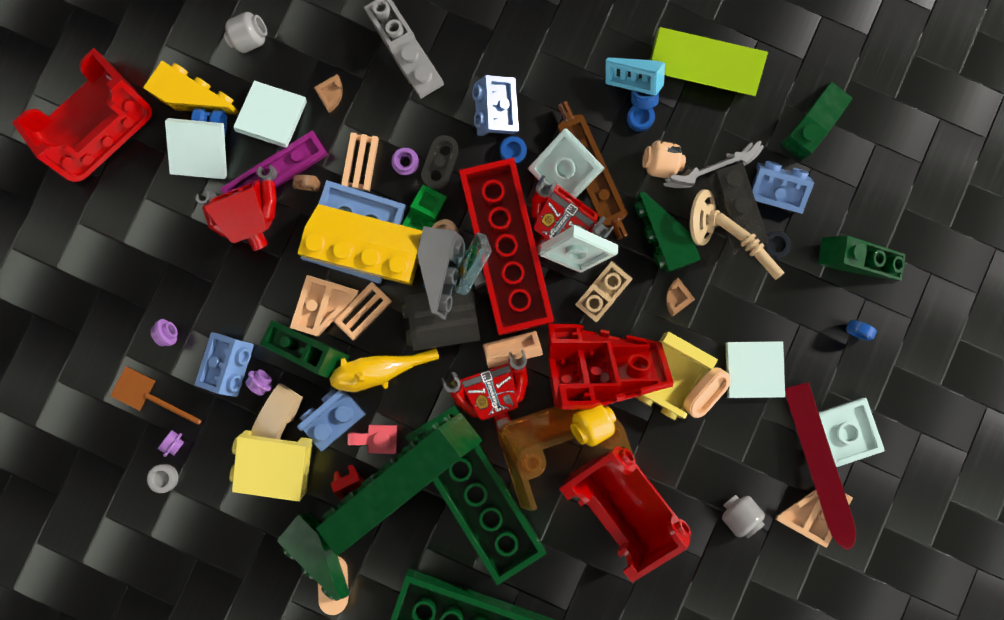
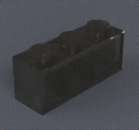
[709,162,769,255]

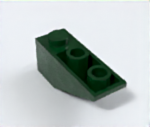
[634,191,701,274]
[818,236,906,281]
[277,513,350,601]

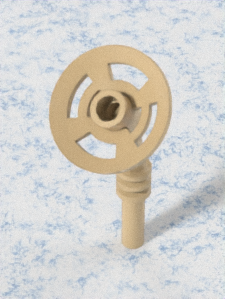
[690,190,784,280]

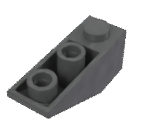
[417,227,465,320]

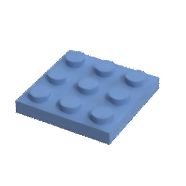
[300,180,406,284]

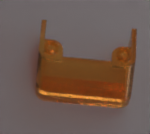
[498,405,636,511]

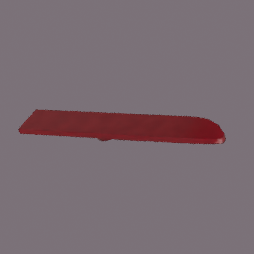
[785,382,856,550]

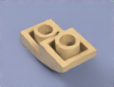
[575,261,633,322]
[251,383,303,439]

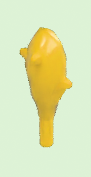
[330,349,439,393]

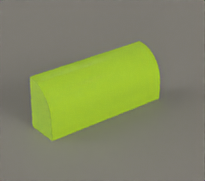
[650,27,768,96]

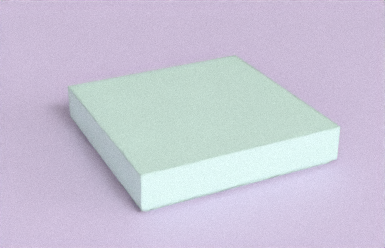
[234,81,307,148]
[165,118,227,179]
[527,129,604,197]
[538,225,618,273]
[725,342,785,398]
[819,398,885,467]

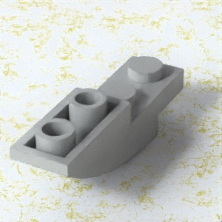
[364,0,444,98]

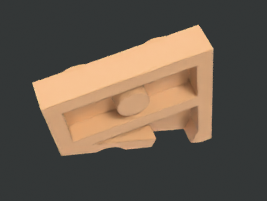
[290,275,359,337]
[775,489,853,548]

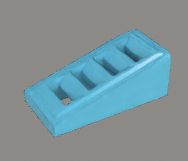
[606,57,665,96]

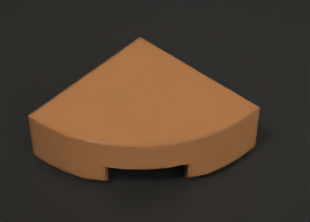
[314,74,343,113]
[292,175,320,192]
[666,278,695,317]

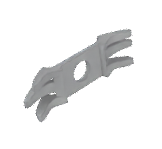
[663,141,764,188]

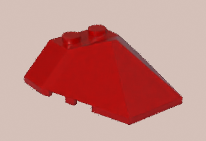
[548,324,674,410]

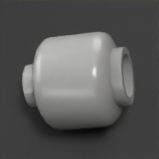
[224,12,267,53]
[722,495,765,539]

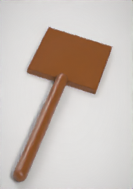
[110,366,201,424]

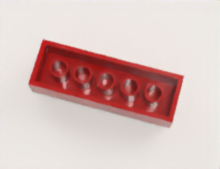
[459,157,554,336]

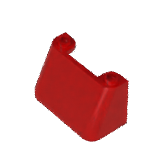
[12,48,152,182]
[559,446,691,583]

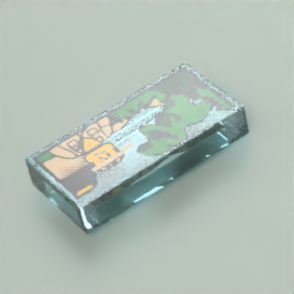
[455,232,492,296]

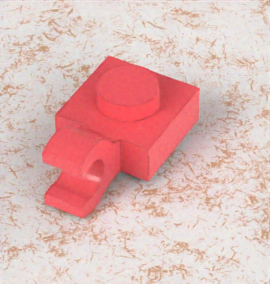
[348,425,397,454]

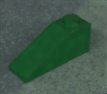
[780,81,853,161]
[260,320,349,378]

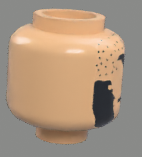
[643,140,686,179]

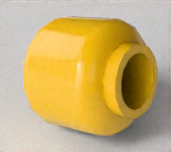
[570,404,616,447]

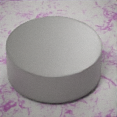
[147,464,178,493]

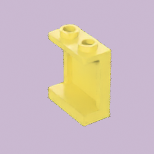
[636,332,718,420]
[229,430,312,502]

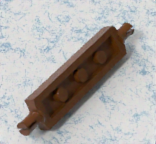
[557,101,628,240]

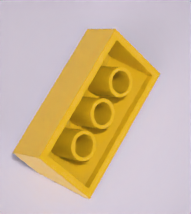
[298,204,422,286]

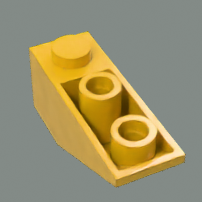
[143,61,239,115]

